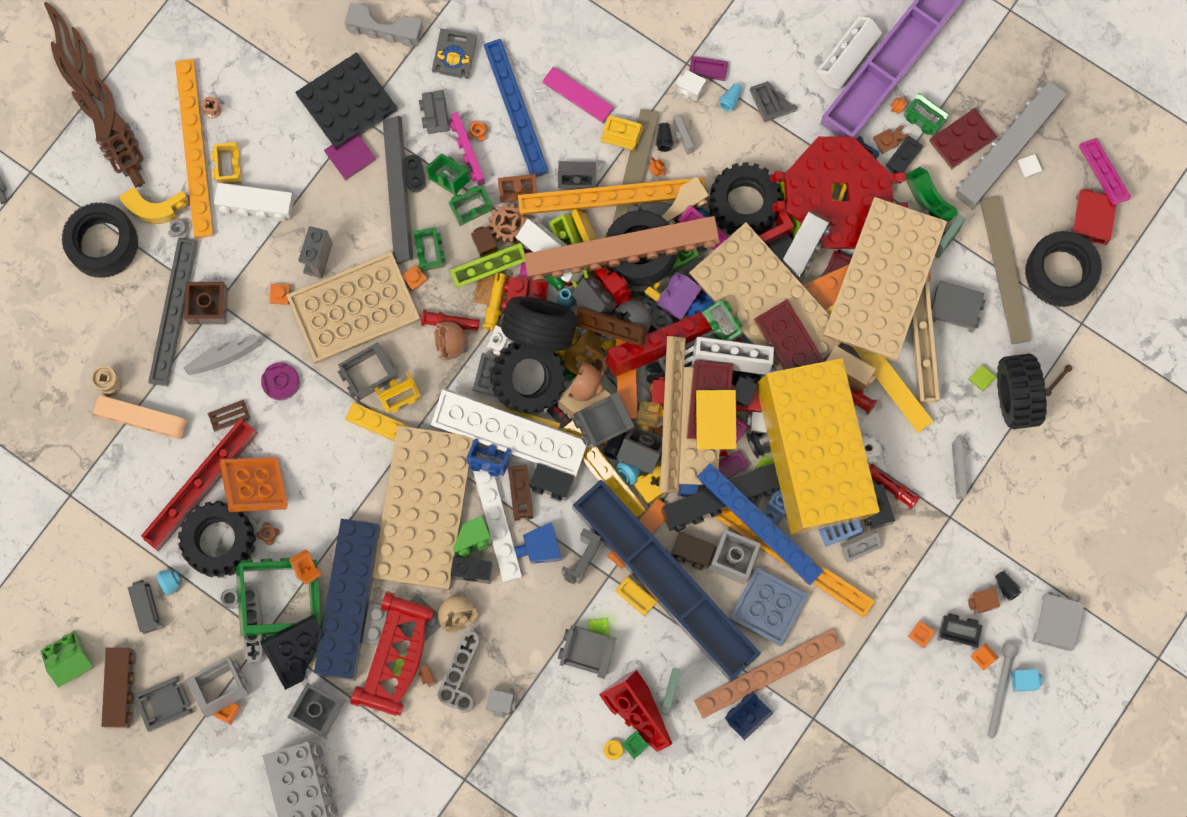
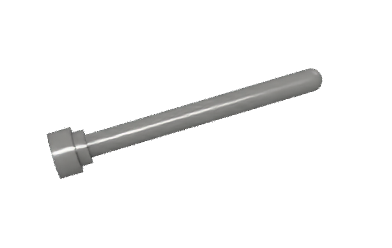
[988,644,1019,738]

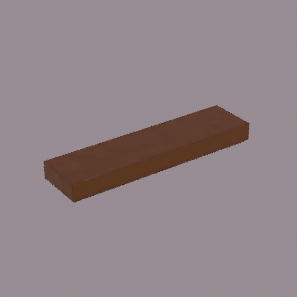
[576,307,647,346]

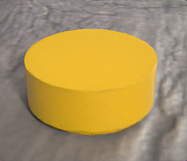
[604,740,623,760]

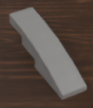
[184,335,261,375]

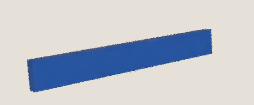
[483,38,549,177]

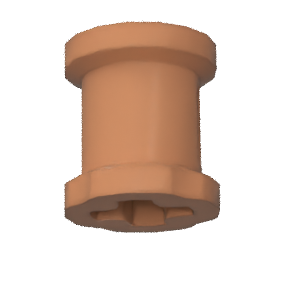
[202,97,221,119]

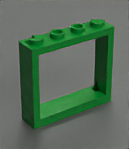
[236,558,322,636]

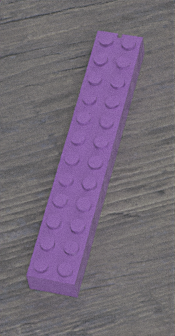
[820,0,965,139]

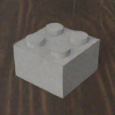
[707,529,761,584]

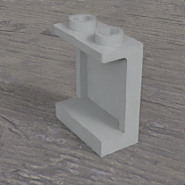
[1032,592,1084,651]

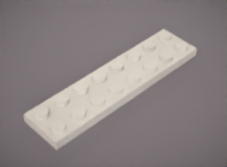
[431,388,587,477]

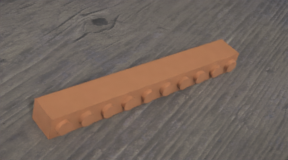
[524,216,720,282]

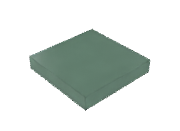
[935,215,965,258]

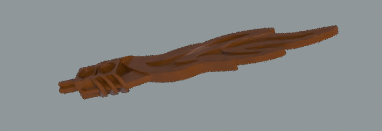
[44,2,145,188]

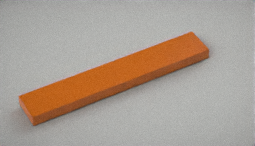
[615,307,638,420]

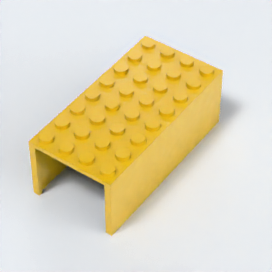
[756,358,880,535]

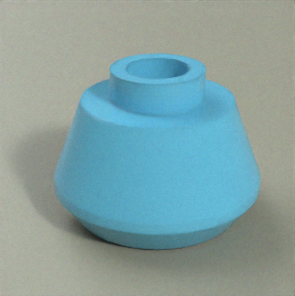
[616,462,641,485]
[156,570,181,595]

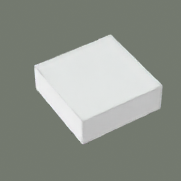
[1017,154,1042,179]

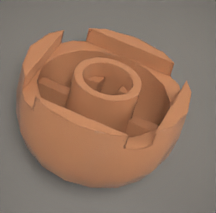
[434,322,468,360]
[568,362,603,401]

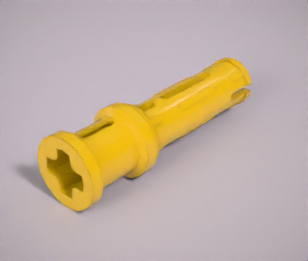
[482,273,507,331]

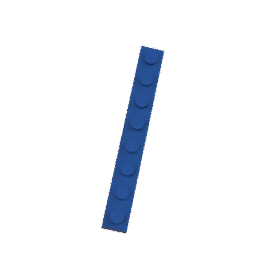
[696,463,823,585]

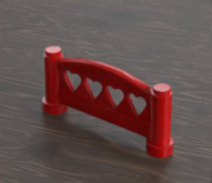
[350,591,434,716]

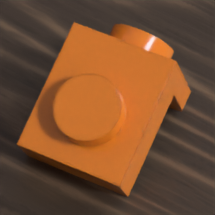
[289,549,322,584]

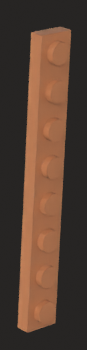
[694,629,842,719]

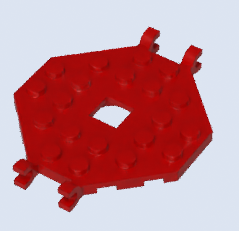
[770,136,908,249]

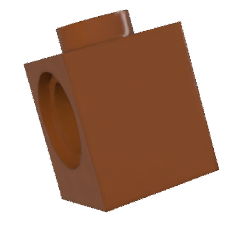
[968,588,1000,614]

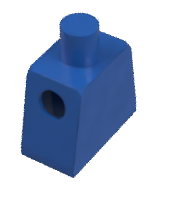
[514,522,562,564]

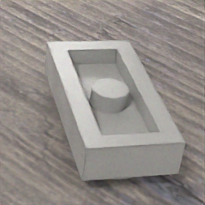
[840,529,882,563]
[362,604,388,645]

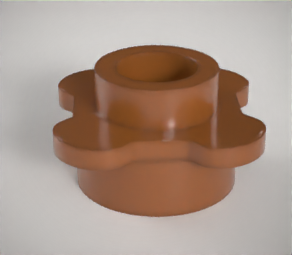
[257,522,280,545]

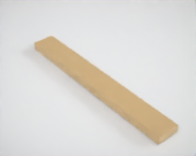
[660,336,685,493]

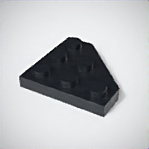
[260,614,323,690]

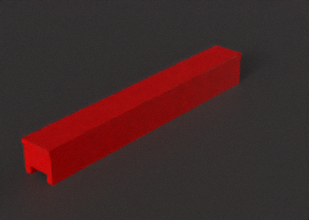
[141,418,258,552]

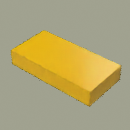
[615,576,657,617]

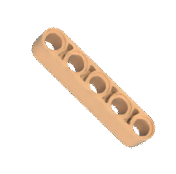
[92,395,187,439]

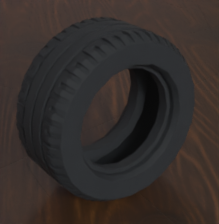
[62,202,138,278]
[1025,231,1102,307]
[501,296,578,351]

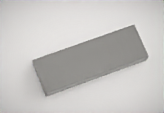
[952,439,967,499]

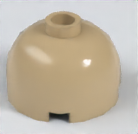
[438,595,478,633]

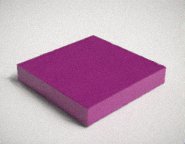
[324,135,376,181]

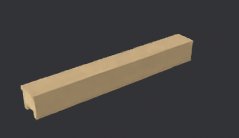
[910,276,940,404]

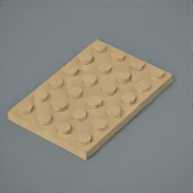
[286,252,420,364]

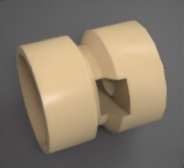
[91,366,122,396]

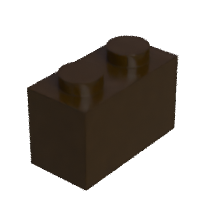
[671,532,716,570]

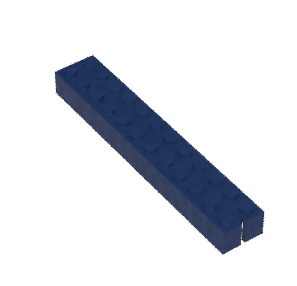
[572,479,761,682]

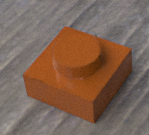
[419,665,436,688]

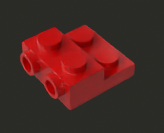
[593,267,632,307]
[502,276,549,311]

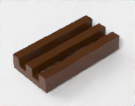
[207,400,251,432]

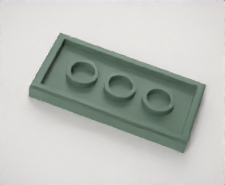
[661,668,681,715]

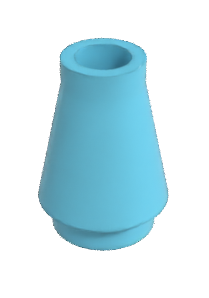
[719,83,742,112]
[556,288,575,308]

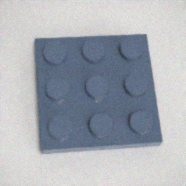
[729,567,808,647]

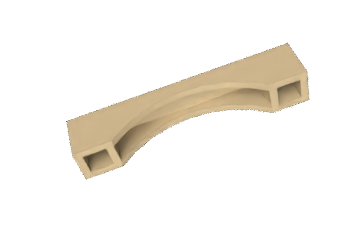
[602,176,709,238]

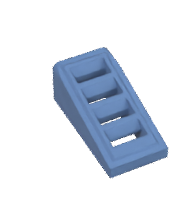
[818,521,863,547]

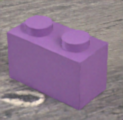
[656,272,701,320]

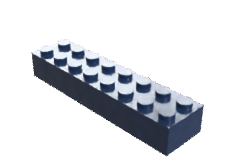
[314,519,381,681]

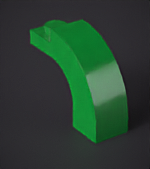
[906,167,958,222]

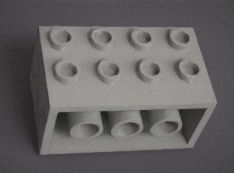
[263,742,338,817]

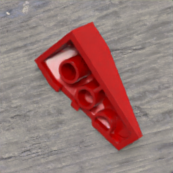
[599,669,673,752]

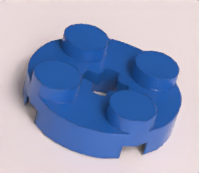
[685,291,714,316]

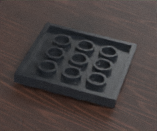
[295,52,398,150]

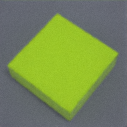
[968,365,996,392]

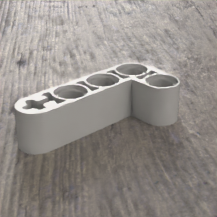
[220,587,265,665]
[437,631,480,713]

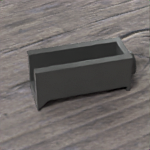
[127,580,165,634]

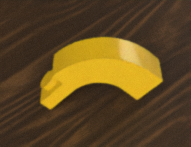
[118,187,189,224]

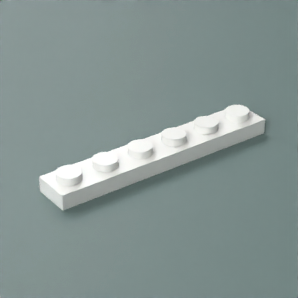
[473,470,522,583]

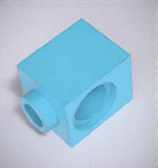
[1011,669,1043,692]

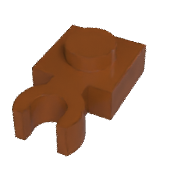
[873,125,909,154]

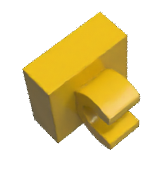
[645,282,665,303]

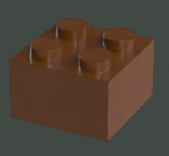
[184,282,228,325]

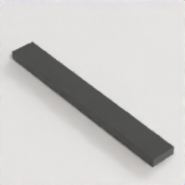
[383,116,413,264]
[148,238,198,387]

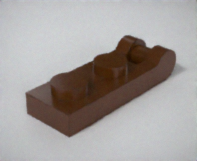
[508,465,533,521]

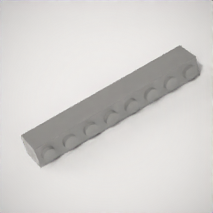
[955,81,1067,210]

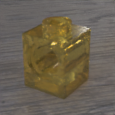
[636,400,661,431]

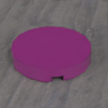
[261,362,300,401]

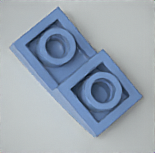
[762,489,786,526]

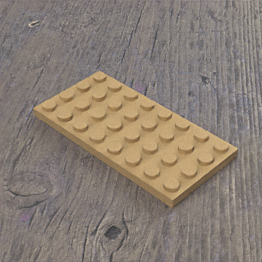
[823,197,947,362]
[689,222,841,371]
[372,425,473,590]

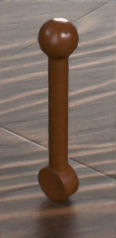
[1045,365,1072,396]

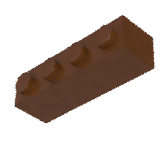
[101,647,136,729]

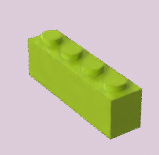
[549,214,596,288]
[448,242,525,288]

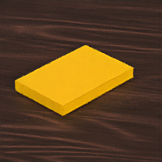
[696,390,736,449]

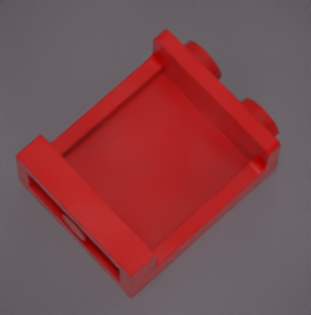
[1070,189,1117,245]
[759,212,794,246]

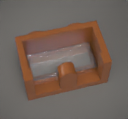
[498,174,537,203]

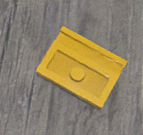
[600,115,644,152]

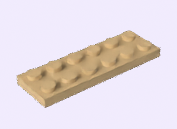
[679,367,720,485]

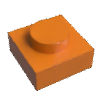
[402,265,428,292]
[269,284,291,305]
[908,620,935,649]
[970,643,999,671]
[213,703,241,725]

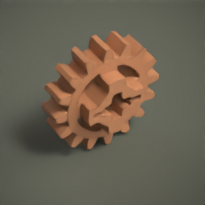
[488,203,528,244]

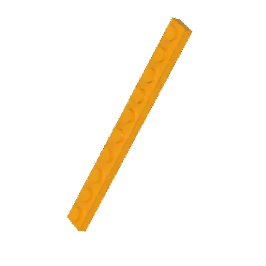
[175,59,214,239]
[518,177,706,215]
[715,509,875,618]

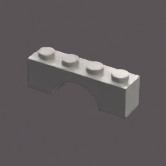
[345,3,423,47]

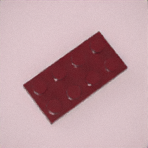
[753,299,825,370]
[686,361,733,440]

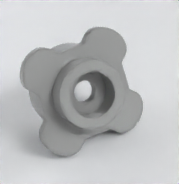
[168,219,189,239]

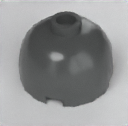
[615,300,652,333]

